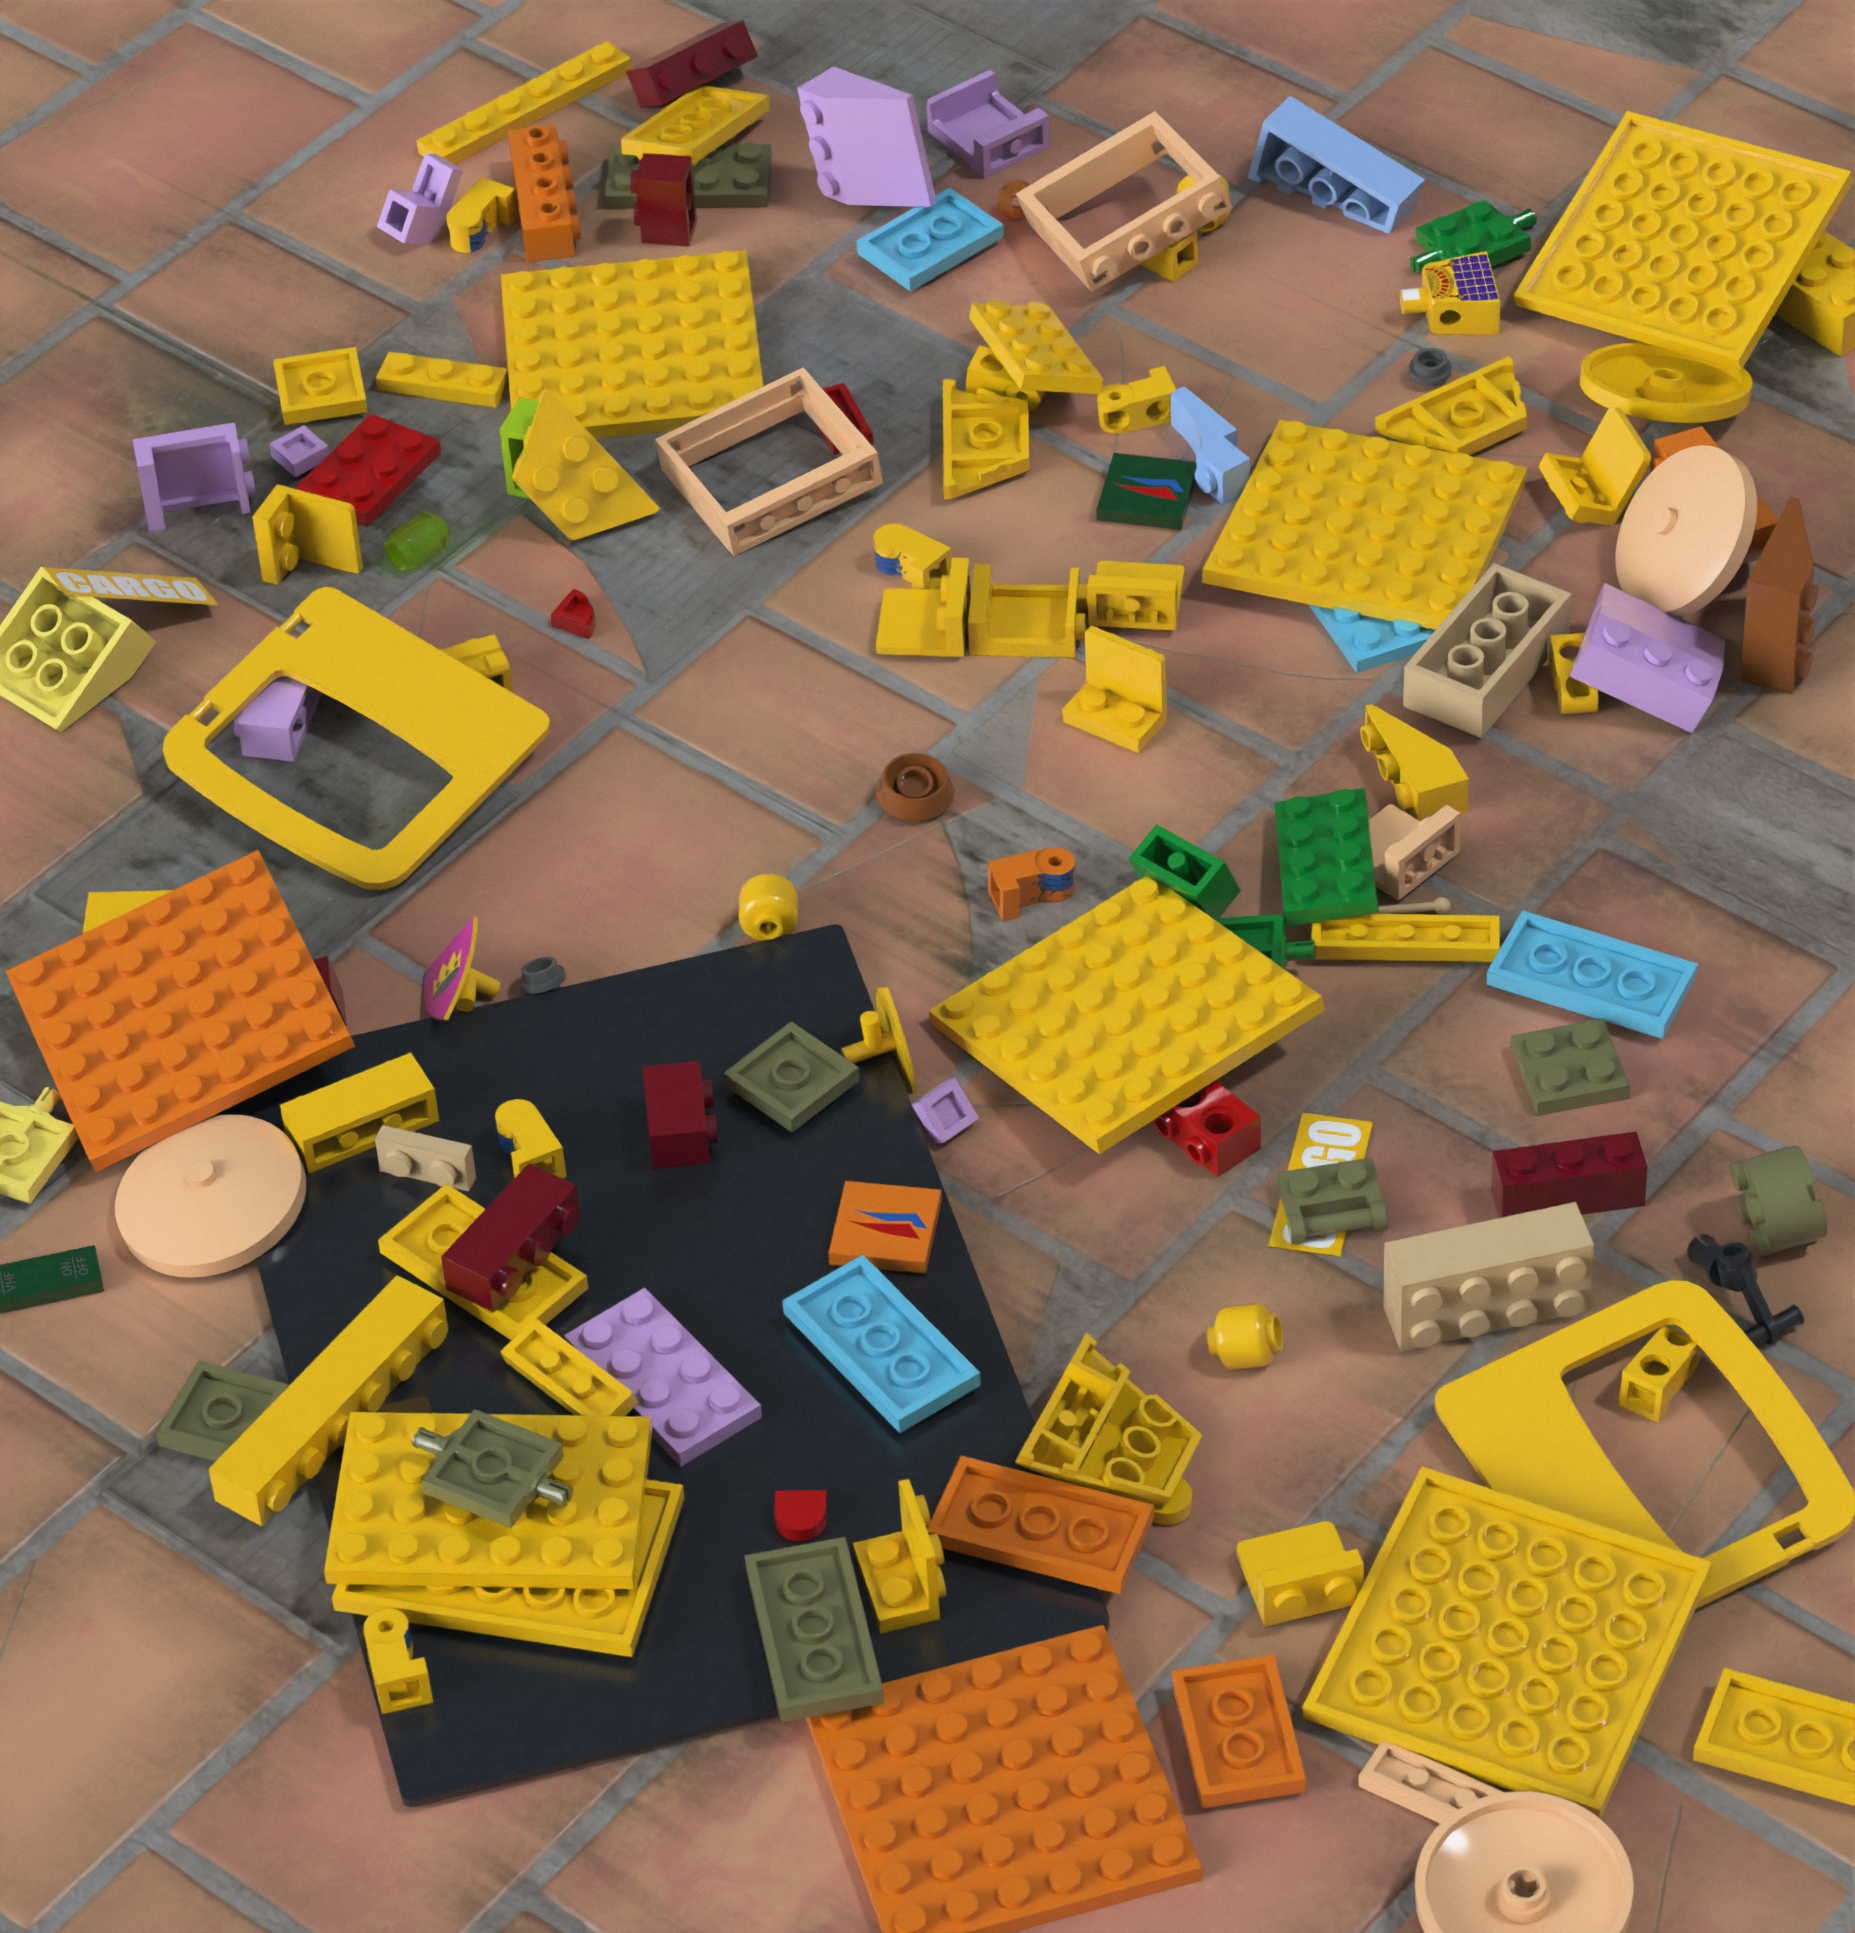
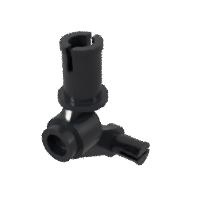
[1687,1234,1804,1347]

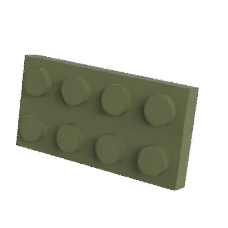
[605,143,772,209]
[744,1537,885,1723]

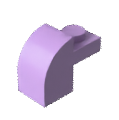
[377,153,463,244]

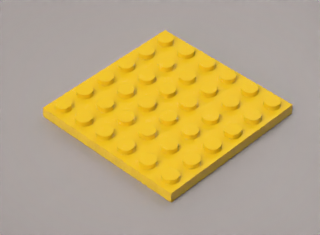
[1513,111,1853,371]
[501,250,763,439]
[1202,420,1528,630]
[928,876,1325,1154]
[1302,1466,1712,1819]

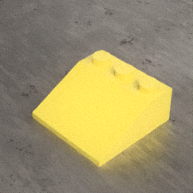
[0,567,157,733]

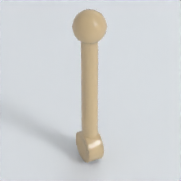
[1371,897,1451,915]

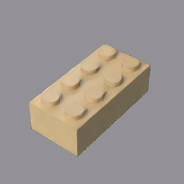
[1403,563,1572,738]
[1383,1202,1594,1351]

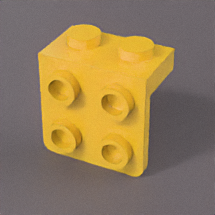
[1538,407,1651,526]
[1237,1521,1364,1627]

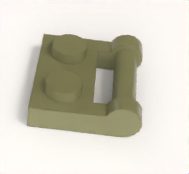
[1277,1157,1388,1244]

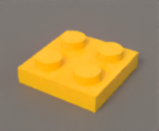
[273,347,368,425]

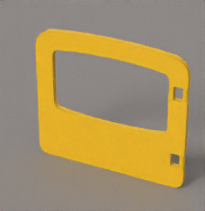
[163,587,550,890]
[1434,1280,1855,1609]

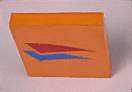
[828,1181,942,1274]

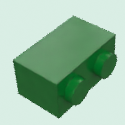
[1128,824,1241,919]

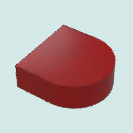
[774,1490,827,1542]

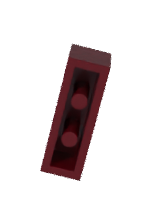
[626,20,758,108]
[1491,1131,1648,1218]
[441,1163,581,1313]

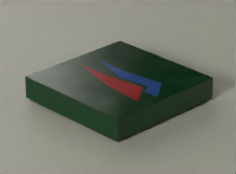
[1096,453,1196,530]

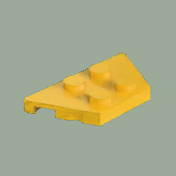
[1375,356,1527,455]
[943,379,1030,500]
[511,389,660,541]

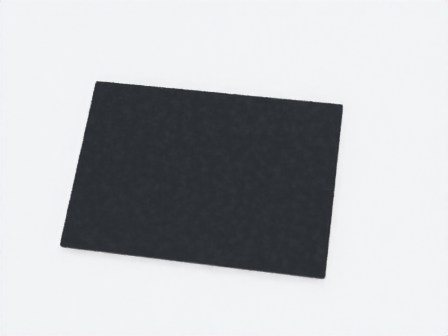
[216,924,1110,1807]

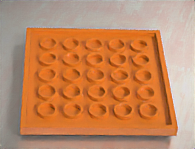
[5,850,356,1172]
[806,1625,1203,1933]

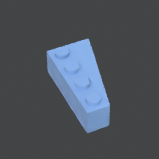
[1247,96,1425,234]

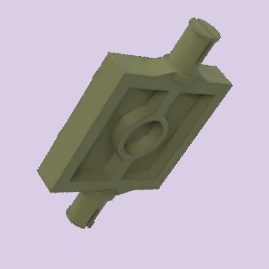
[412,1409,573,1529]

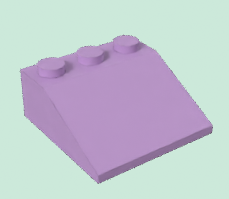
[797,67,937,207]
[1570,583,1725,733]

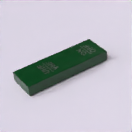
[0,1245,104,1313]

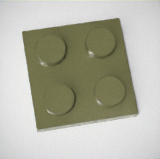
[1510,1018,1630,1116]
[724,1022,860,1133]
[156,1361,289,1461]

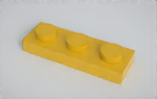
[375,352,509,408]
[500,1318,639,1416]

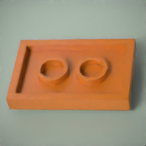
[1172,1654,1306,1808]

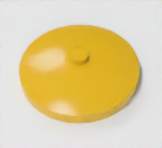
[1579,342,1753,423]

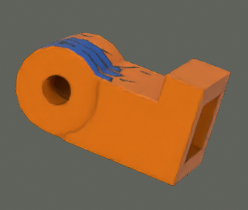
[988,847,1076,922]

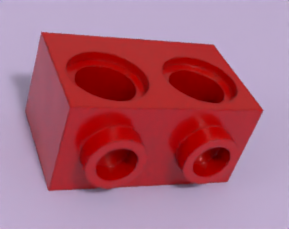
[1153,1080,1261,1178]

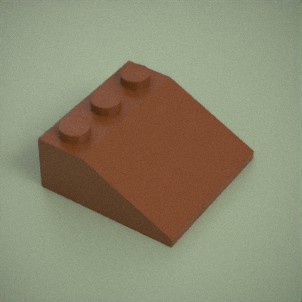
[1740,497,1819,694]

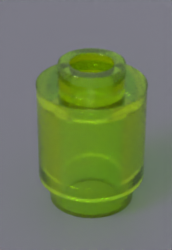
[384,511,449,571]

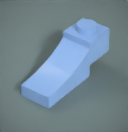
[1171,386,1250,505]

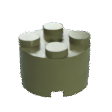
[1730,1145,1827,1258]

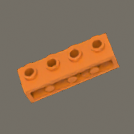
[508,125,581,262]

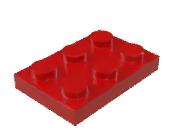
[296,413,441,526]

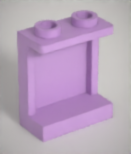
[927,70,1050,179]
[132,422,256,532]

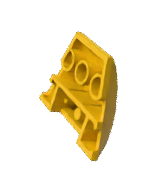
[1015,1332,1203,1504]

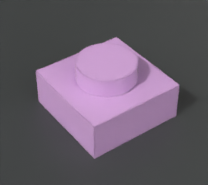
[269,425,329,477]
[911,1078,979,1145]

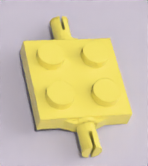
[0,1087,78,1204]

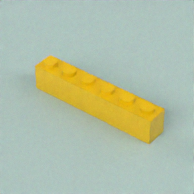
[209,1275,449,1526]

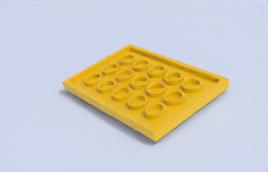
[324,1412,652,1589]
[332,1480,684,1657]

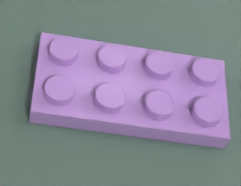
[564,1288,762,1467]

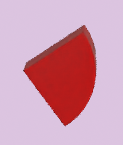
[551,588,596,639]

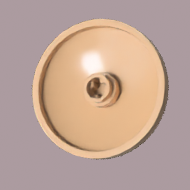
[1616,445,1757,618]
[115,1115,306,1278]
[1415,1791,1634,1933]

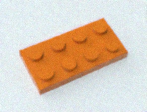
[927,1456,1154,1594]

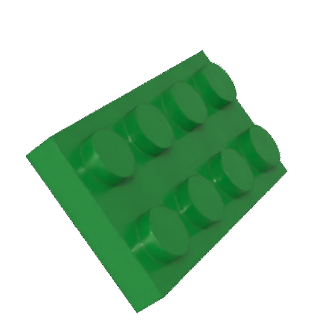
[1274,788,1379,927]

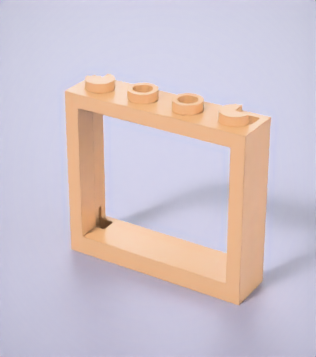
[1016,111,1233,292]
[655,367,883,557]

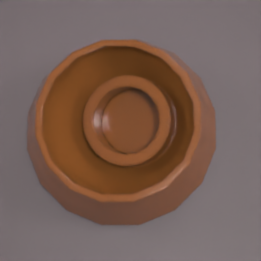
[875,753,955,821]

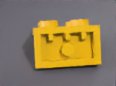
[252,484,363,585]
[876,557,971,657]
[1087,561,1185,631]
[1062,626,1167,754]
[853,1479,946,1634]

